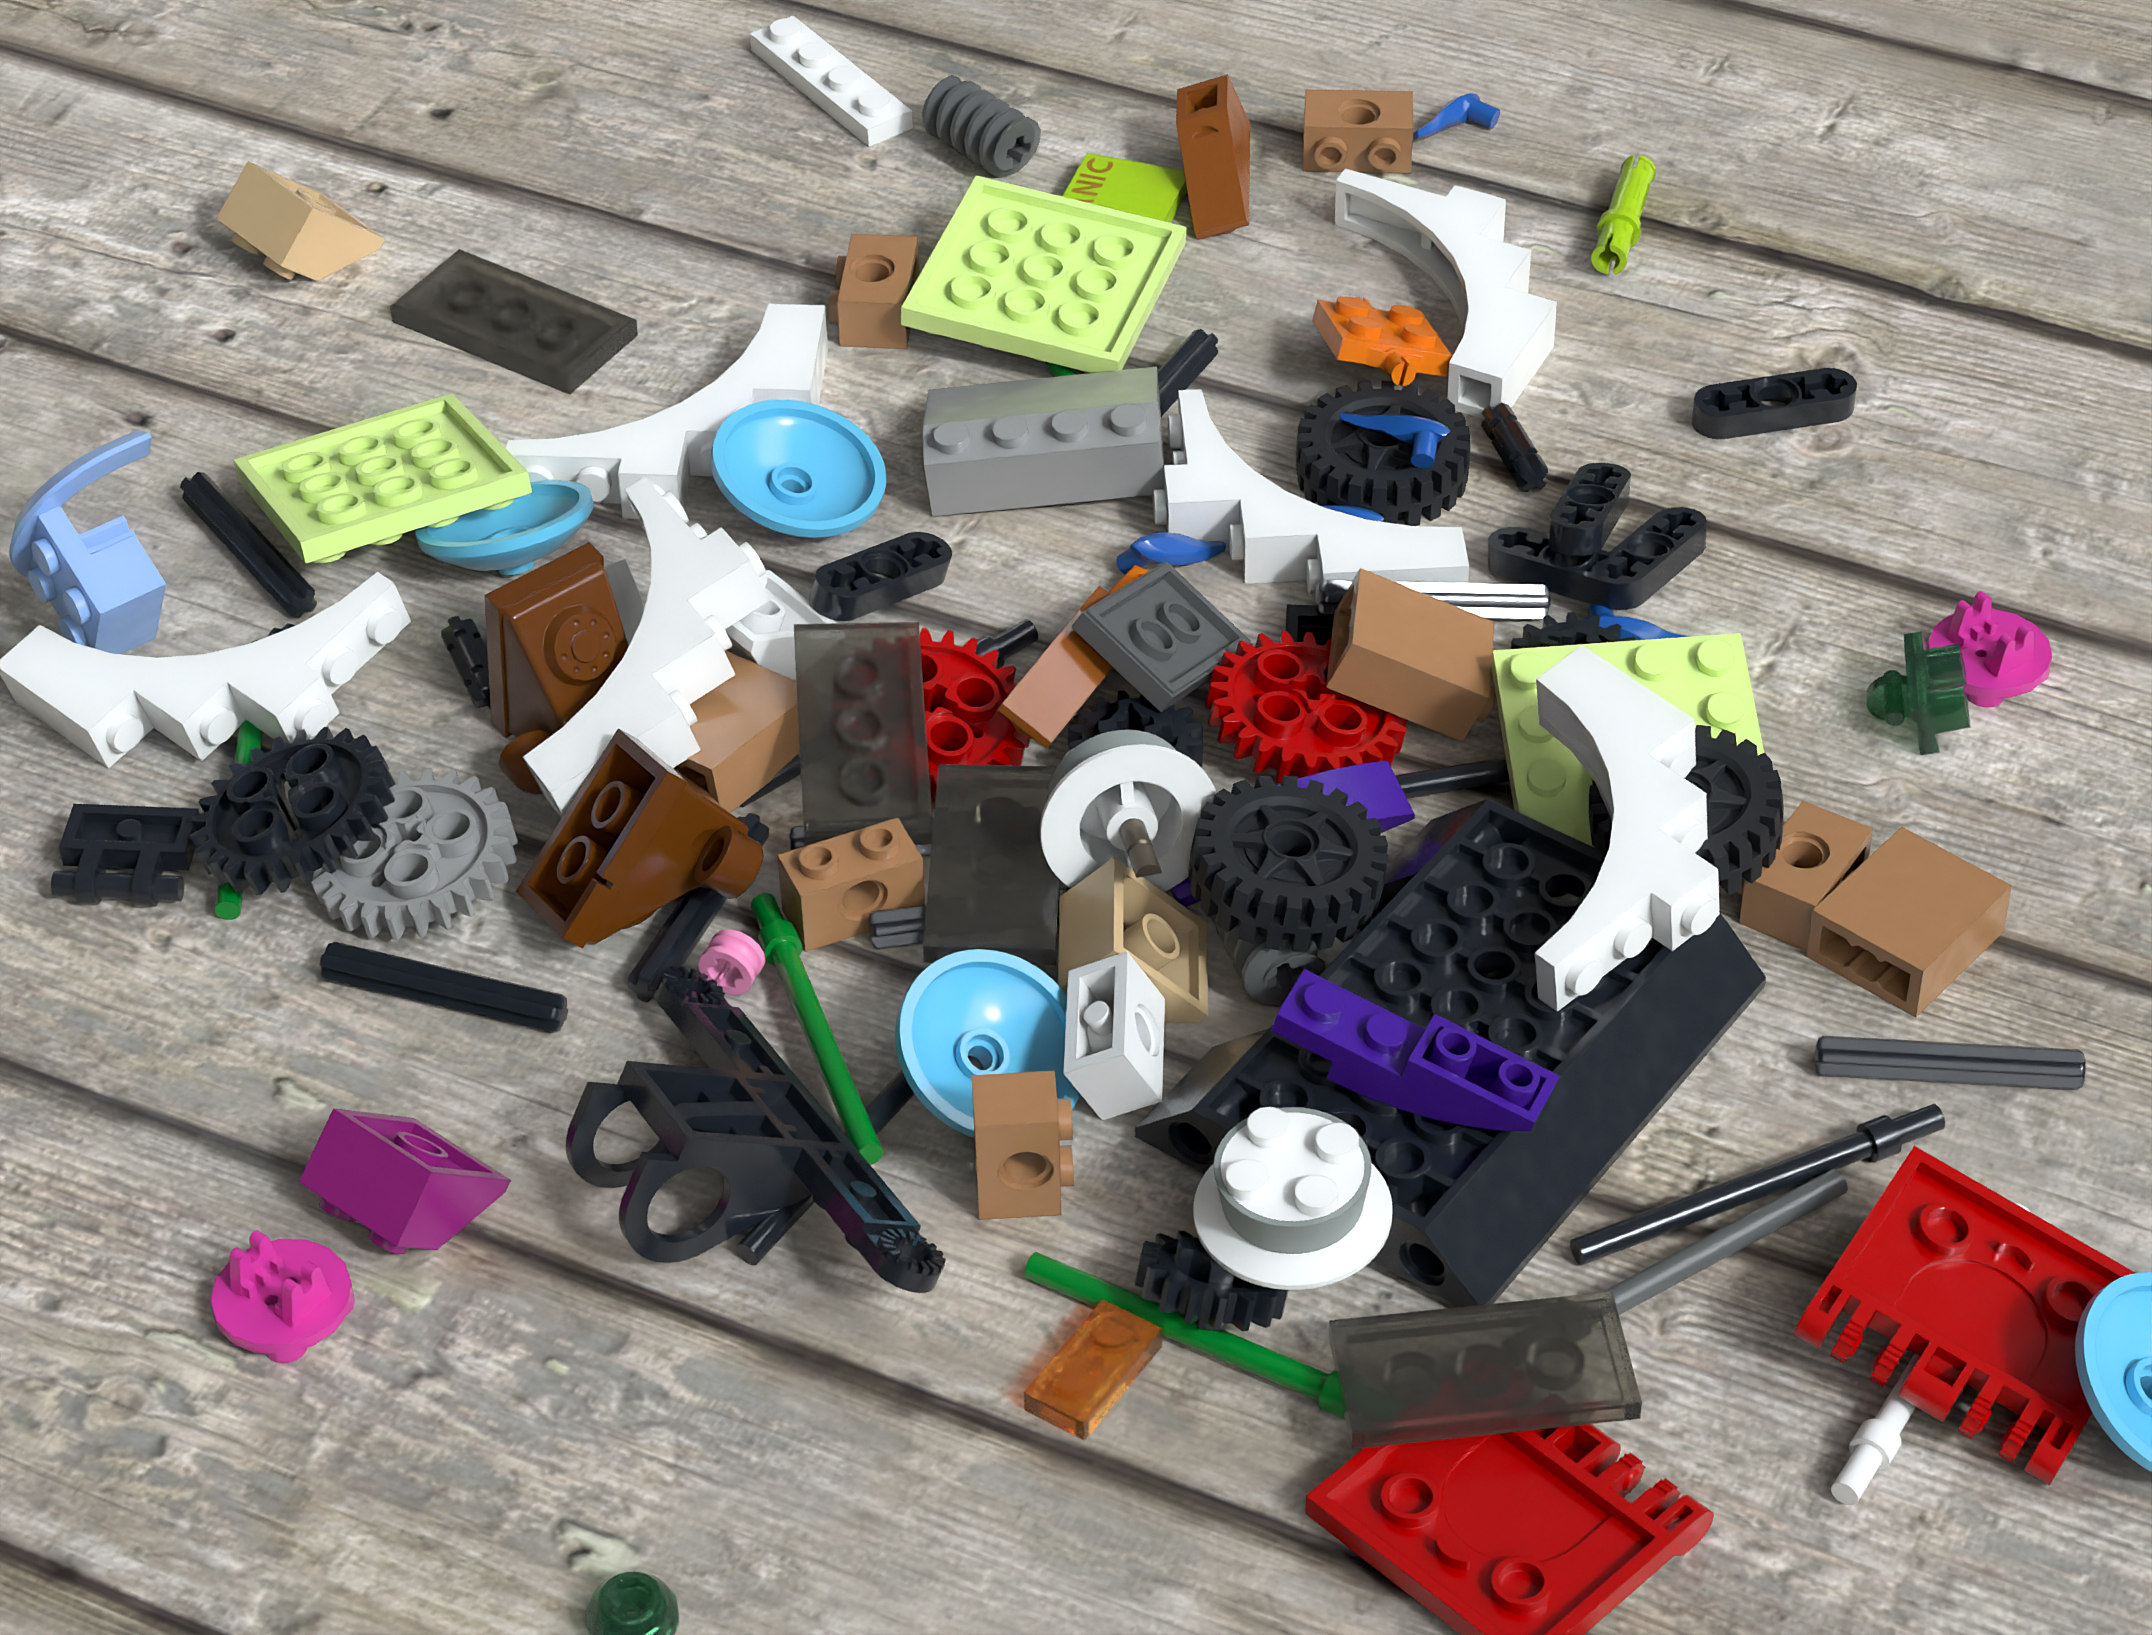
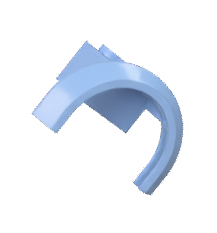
[9,430,166,654]

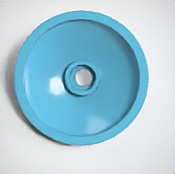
[710,399,887,538]
[415,480,594,575]
[895,949,1081,1138]
[2075,1272,2152,1472]

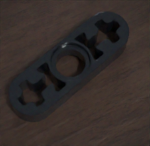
[1692,368,1857,439]
[1548,463,1631,556]
[809,532,952,621]

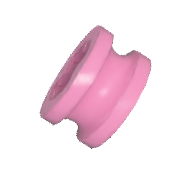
[698,929,765,995]

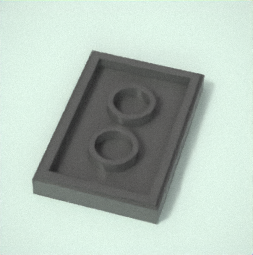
[1071,562,1253,712]

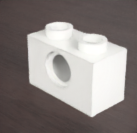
[1064,951,1165,1120]

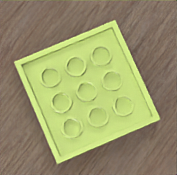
[901,176,1187,373]
[233,393,532,564]
[1491,633,1764,847]

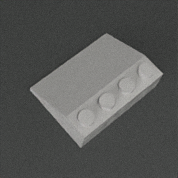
[923,367,1164,517]

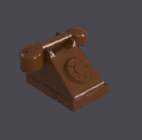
[484,542,629,795]
[516,728,764,948]

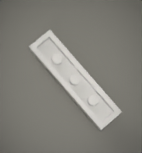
[750,16,913,147]

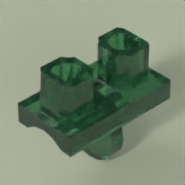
[1866,631,1971,755]

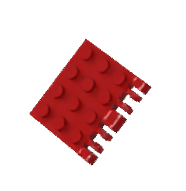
[1793,1146,2135,1486]
[1305,1349,1714,1635]

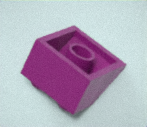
[299,1108,511,1254]

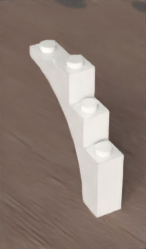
[1335,169,1557,419]
[506,304,828,519]
[1153,389,1469,596]
[523,477,769,818]
[0,572,411,769]
[1535,645,1720,1012]

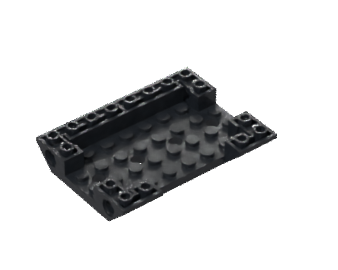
[1135,798,1766,1318]

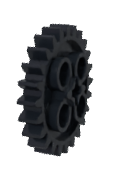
[190,727,395,895]

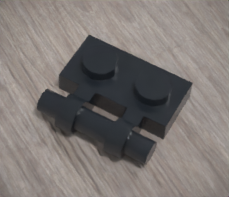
[51,804,200,907]

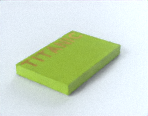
[1062,153,1188,223]

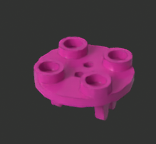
[1925,591,2053,707]
[210,1230,355,1363]

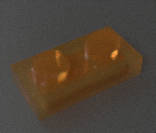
[1024,1299,1162,1441]

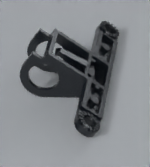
[565,966,946,1293]

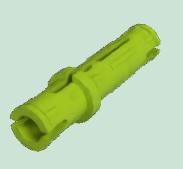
[1591,155,1656,275]

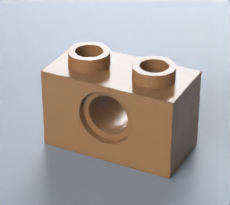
[1303,89,1413,173]
[829,233,920,349]
[1736,800,1873,951]
[777,817,925,952]
[971,1071,1074,1220]

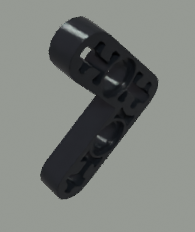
[1488,507,1707,610]

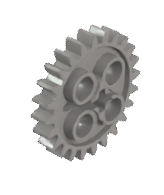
[312,768,518,940]

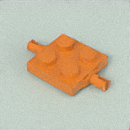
[1312,296,1452,386]

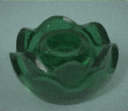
[586,1571,679,1635]

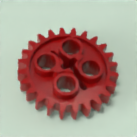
[829,628,1030,807]
[1205,631,1408,783]

